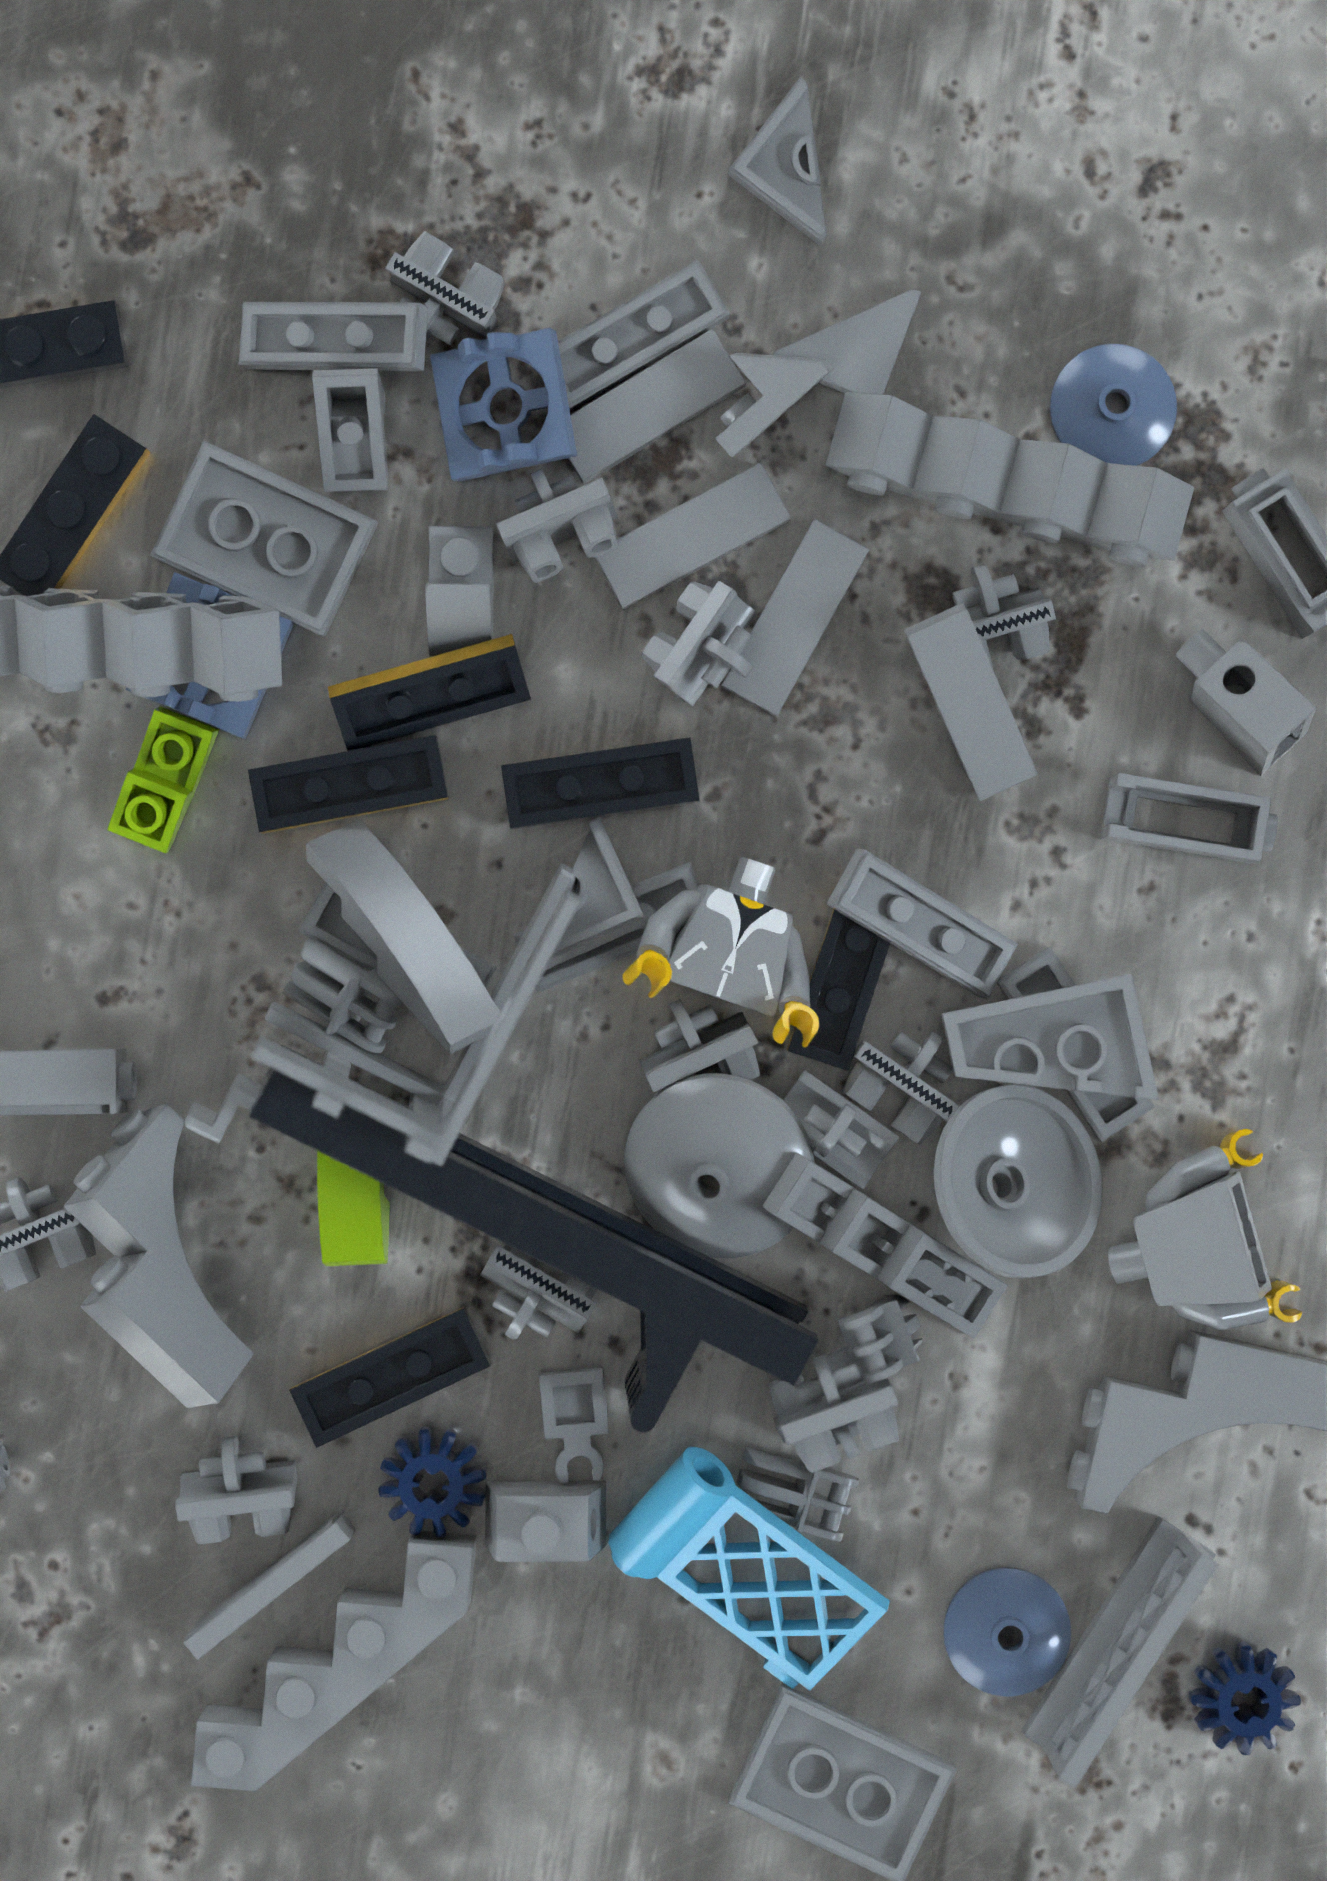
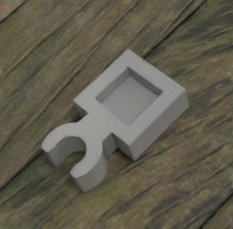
[539,1367,609,1484]

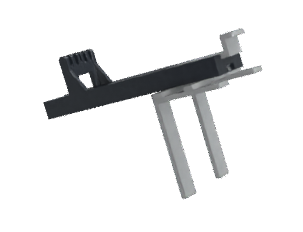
[185,863,819,1433]

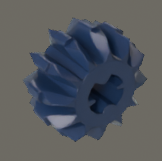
[378,1426,487,1538]
[1189,1642,1301,1755]

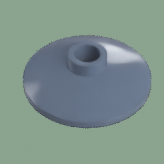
[1050,344,1177,466]
[943,1567,1071,1696]

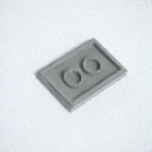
[150,441,378,638]
[728,1683,957,1881]

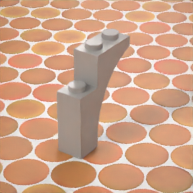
[63,1104,254,1408]
[1068,1330,1327,1514]

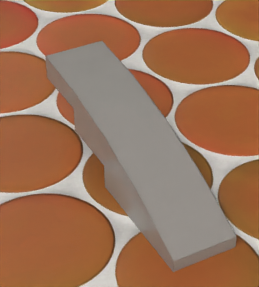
[306,819,500,1054]
[762,1152,1008,1339]

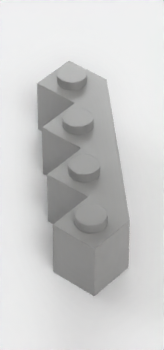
[825,392,1194,567]
[0,586,282,701]
[191,1531,477,1791]

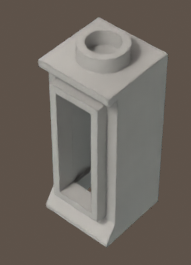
[1222,468,1327,639]
[1100,773,1278,864]
[0,1049,137,1116]

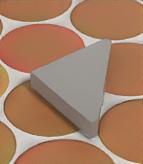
[728,78,827,246]
[773,289,922,395]
[545,817,647,970]

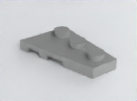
[941,974,1159,1100]

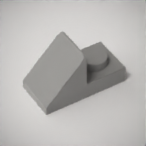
[715,353,833,457]
[312,368,388,492]
[425,526,494,656]

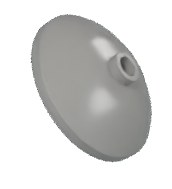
[624,1073,815,1258]
[934,1085,1103,1278]

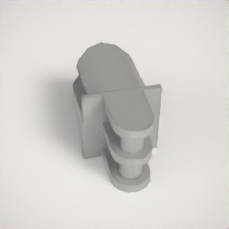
[282,938,405,1053]
[838,1294,923,1384]
[737,1447,860,1542]

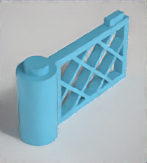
[608,1447,890,1691]

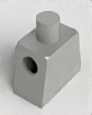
[1176,629,1316,776]
[485,1481,606,1562]

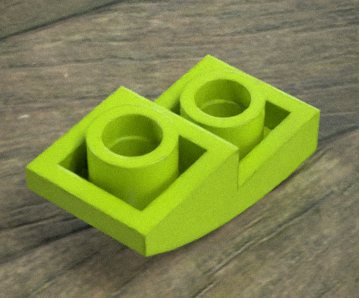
[107,706,219,854]
[317,1151,390,1267]

